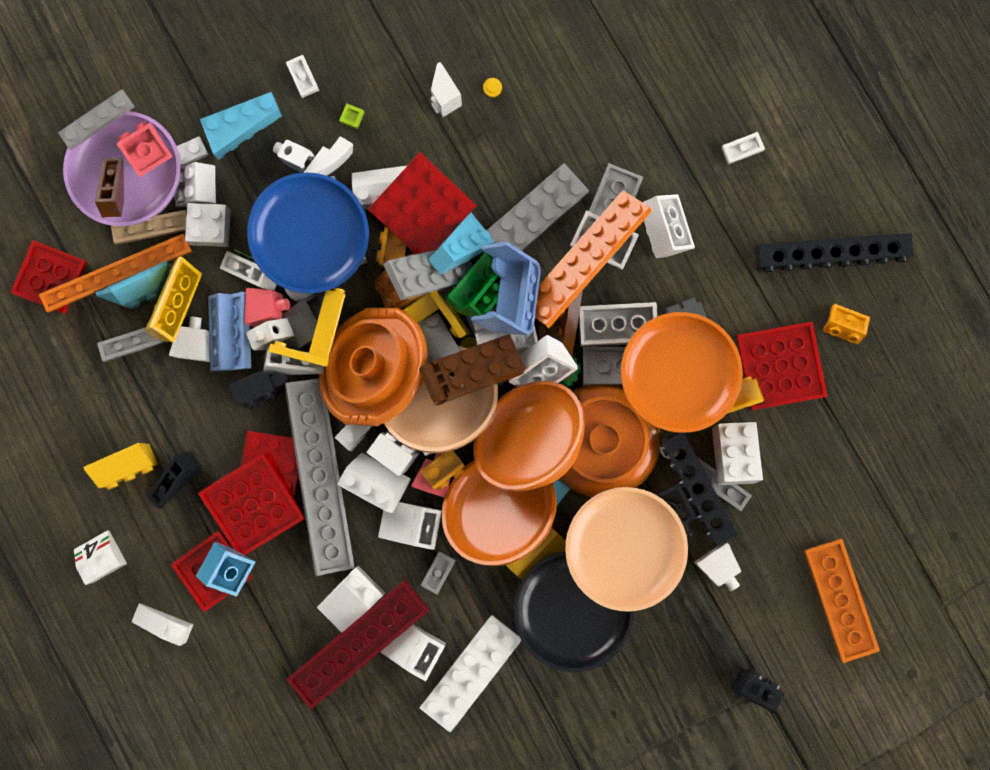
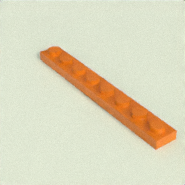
[39,234,192,313]

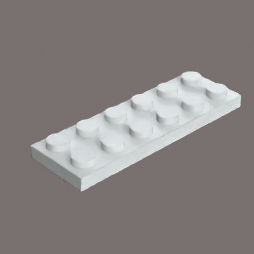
[420,615,521,732]

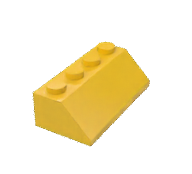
[145,257,202,343]

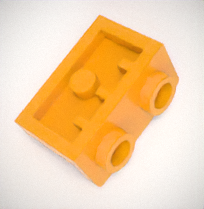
[376,227,407,268]
[823,303,870,344]
[420,450,465,490]

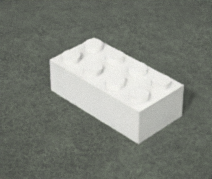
[578,302,657,347]

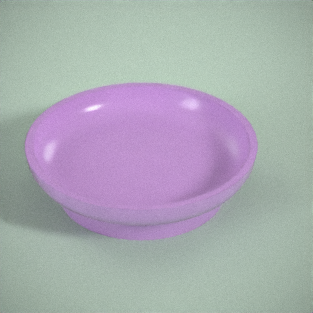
[63,111,181,226]

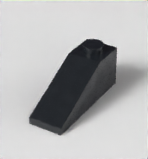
[147,451,202,509]

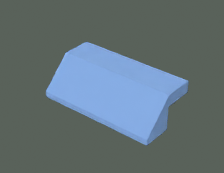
[208,292,251,371]

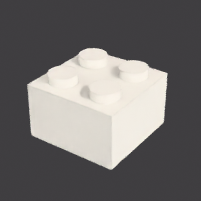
[185,203,231,247]

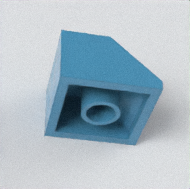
[196,542,256,596]

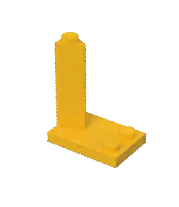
[268,288,346,367]
[403,290,472,339]

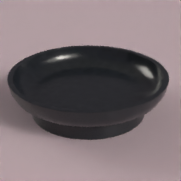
[514,551,634,672]

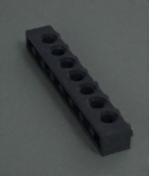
[755,233,914,273]

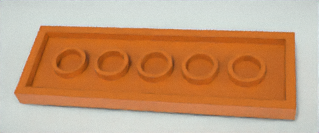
[804,539,880,663]

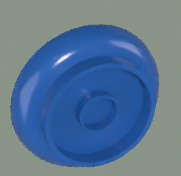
[247,172,369,293]

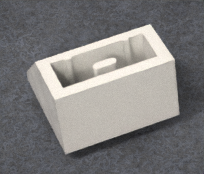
[174,162,216,207]

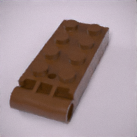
[537,290,583,380]
[419,334,526,406]

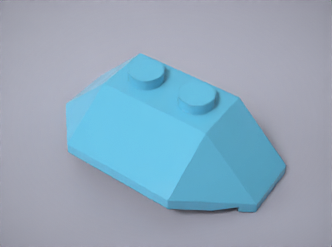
[95,261,172,309]

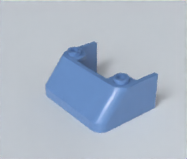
[471,242,541,335]

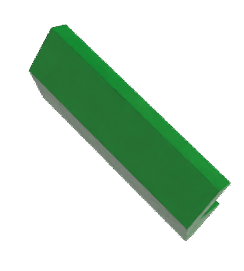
[445,252,501,317]

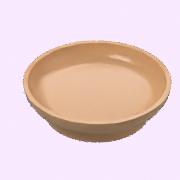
[384,345,498,453]
[566,487,688,611]

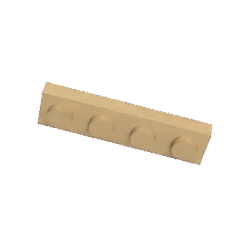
[111,210,187,245]

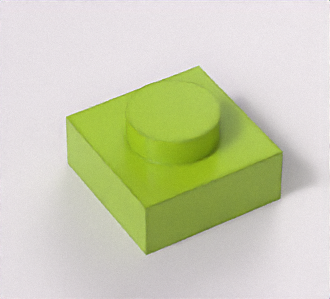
[339,103,365,129]

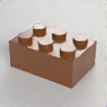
[374,253,424,310]

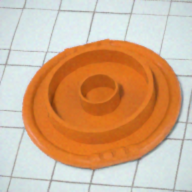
[319,307,428,426]

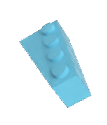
[200,92,282,160]
[428,212,495,275]

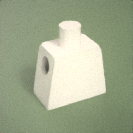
[273,140,315,173]
[169,317,210,362]
[246,318,295,350]
[694,542,741,591]

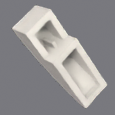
[303,136,353,176]

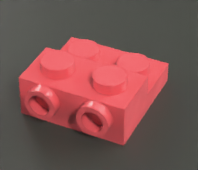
[116,121,173,177]

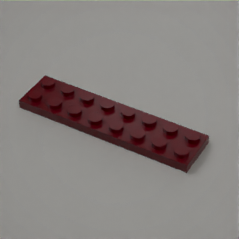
[286,580,430,710]

